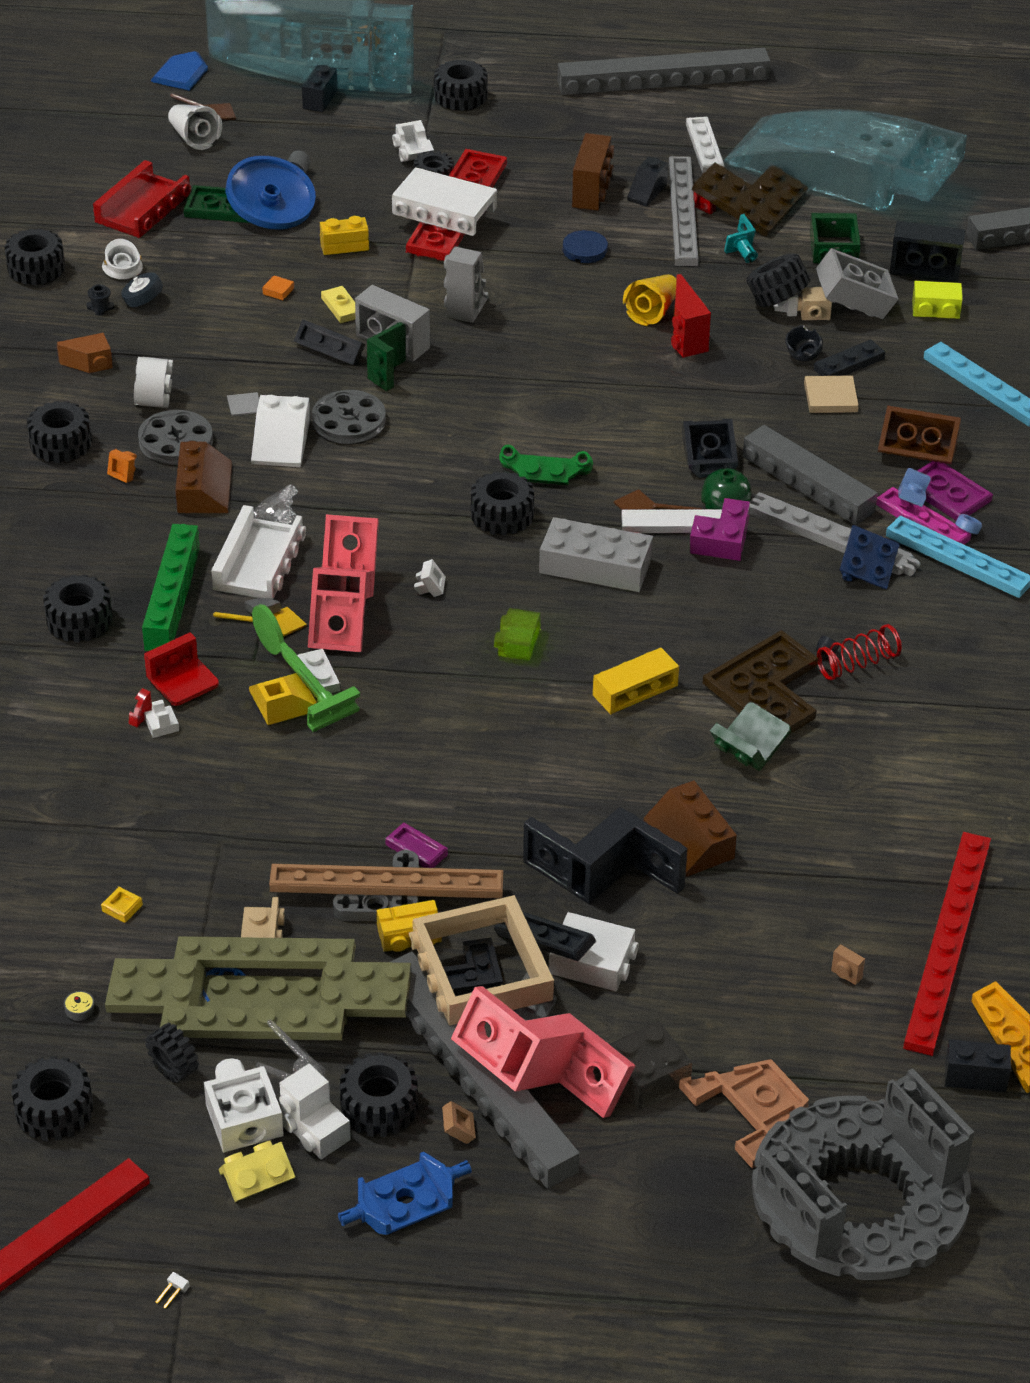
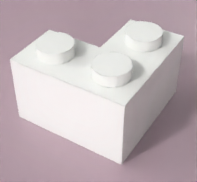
[279,1063,350,1159]

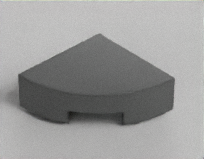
[245,598,281,614]

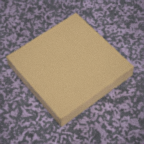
[804,376,858,413]

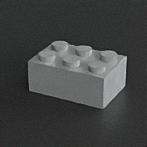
[816,248,898,319]
[355,285,430,362]

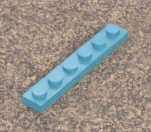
[924,342,1030,427]
[886,516,1030,598]

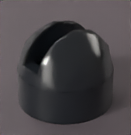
[816,636,840,658]

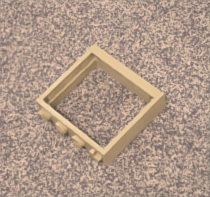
[409,895,554,1026]

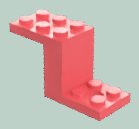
[308,514,379,652]
[451,986,635,1118]

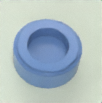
[955,514,982,534]

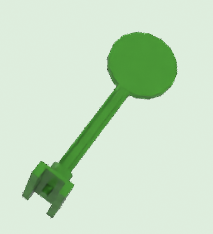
[252,604,360,732]

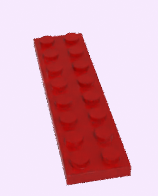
[406,149,507,261]

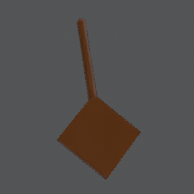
[170,93,236,120]
[613,489,703,510]

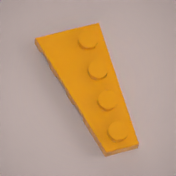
[971,981,1030,1093]

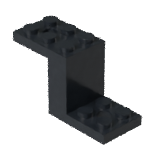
[523,807,688,904]

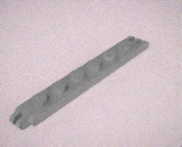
[749,492,921,576]

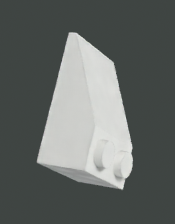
[251,395,310,467]

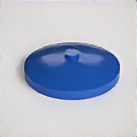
[226,156,316,229]

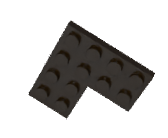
[691,162,809,237]
[702,630,818,734]

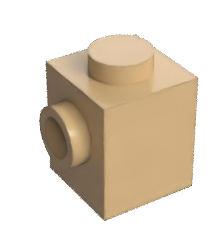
[797,287,832,320]

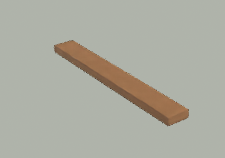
[269,864,503,898]

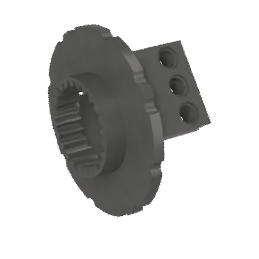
[752,1068,974,1280]

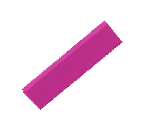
[876,487,971,545]

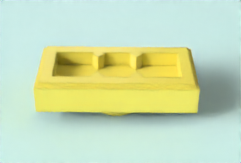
[321,286,356,323]

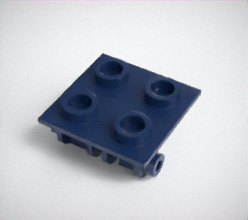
[839,525,899,589]

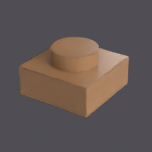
[831,944,865,985]
[442,1101,476,1144]

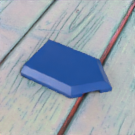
[151,51,208,90]

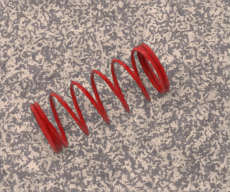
[817,624,902,680]

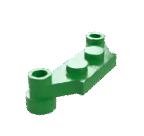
[499,445,593,485]

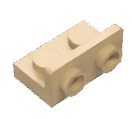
[241,897,285,938]

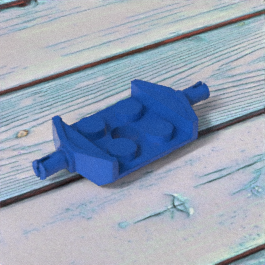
[338,1152,472,1235]

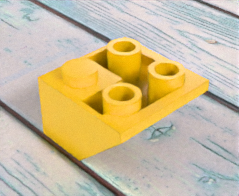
[249,673,317,725]

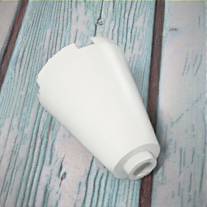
[168,105,222,150]

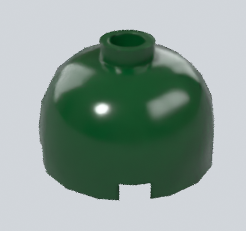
[701,468,752,510]

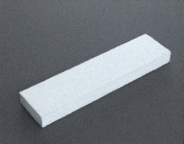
[686,117,724,173]
[621,510,722,533]

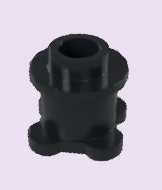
[86,284,115,316]

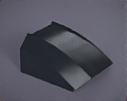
[682,419,738,478]

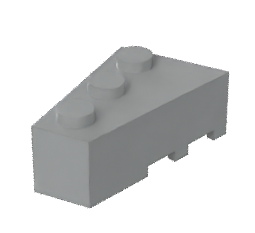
[444,247,489,323]

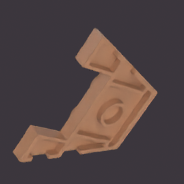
[679,1059,809,1168]

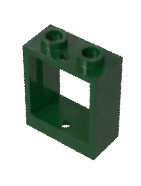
[809,213,860,263]

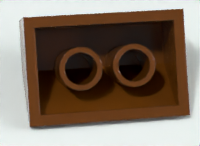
[878,405,961,464]
[175,441,232,513]
[643,780,737,877]

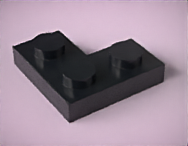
[443,937,503,996]

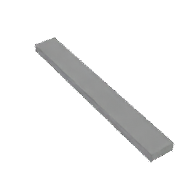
[669,156,698,266]

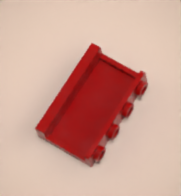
[93,160,191,238]

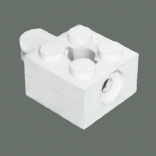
[204,1058,283,1153]

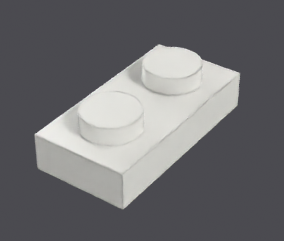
[297,649,340,697]

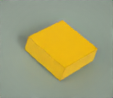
[101,887,143,923]

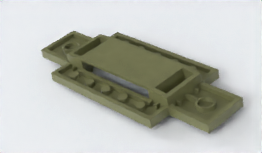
[105,936,412,1040]

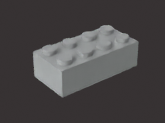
[539,517,653,592]

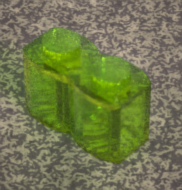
[494,608,541,660]

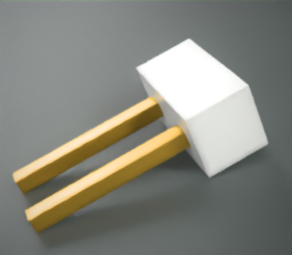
[156,1272,190,1309]

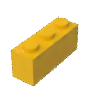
[593,648,679,715]

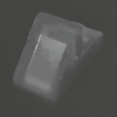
[254,484,298,524]

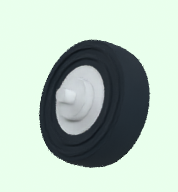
[121,272,163,307]

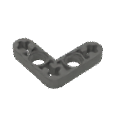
[333,850,419,921]

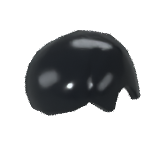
[785,325,823,362]

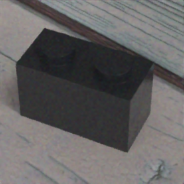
[302,65,338,112]
[945,1039,1011,1092]

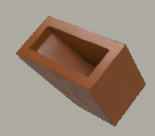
[57,333,113,373]

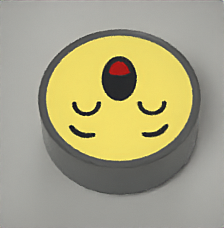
[64,991,95,1021]

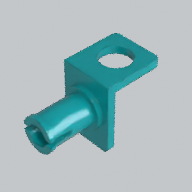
[724,214,758,263]

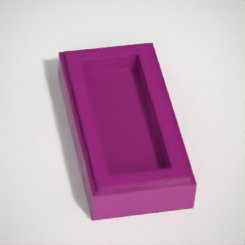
[386,822,448,868]

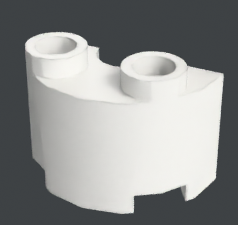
[392,120,434,162]

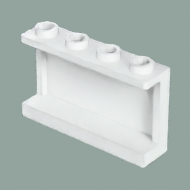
[392,167,497,236]
[211,505,306,599]

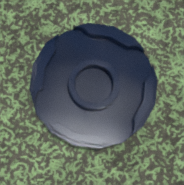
[562,230,608,263]

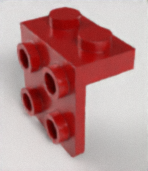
[144,632,219,706]

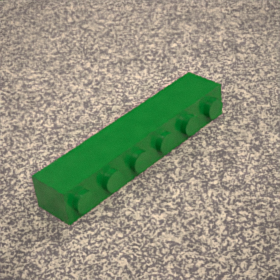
[142,524,200,651]

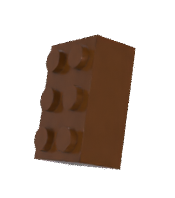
[572,133,615,210]

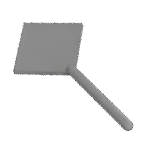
[227,392,259,416]

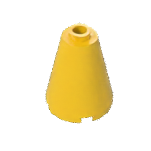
[623,274,676,326]

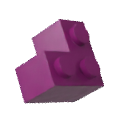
[690,498,750,561]

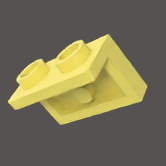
[219,1140,295,1202]

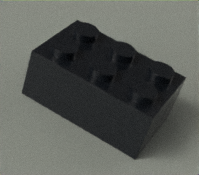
[889,221,966,283]

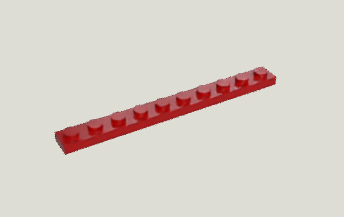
[903,832,991,1056]

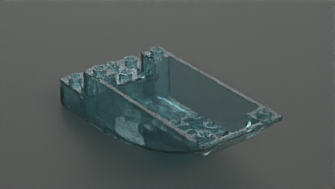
[205,0,414,94]
[724,109,967,212]

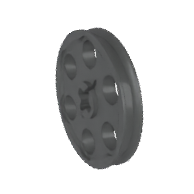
[312,390,386,444]
[138,410,213,465]

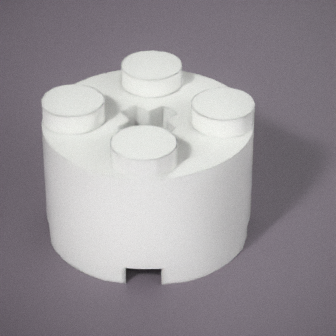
[134,357,173,408]

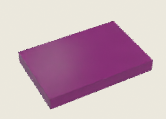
[917,461,993,521]

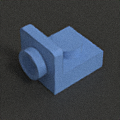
[898,468,931,507]

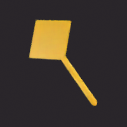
[213,607,307,636]

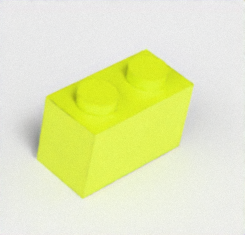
[912,281,962,319]

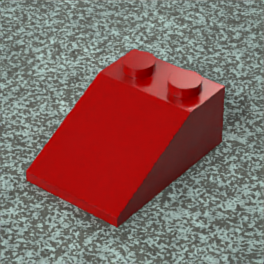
[671,274,711,358]

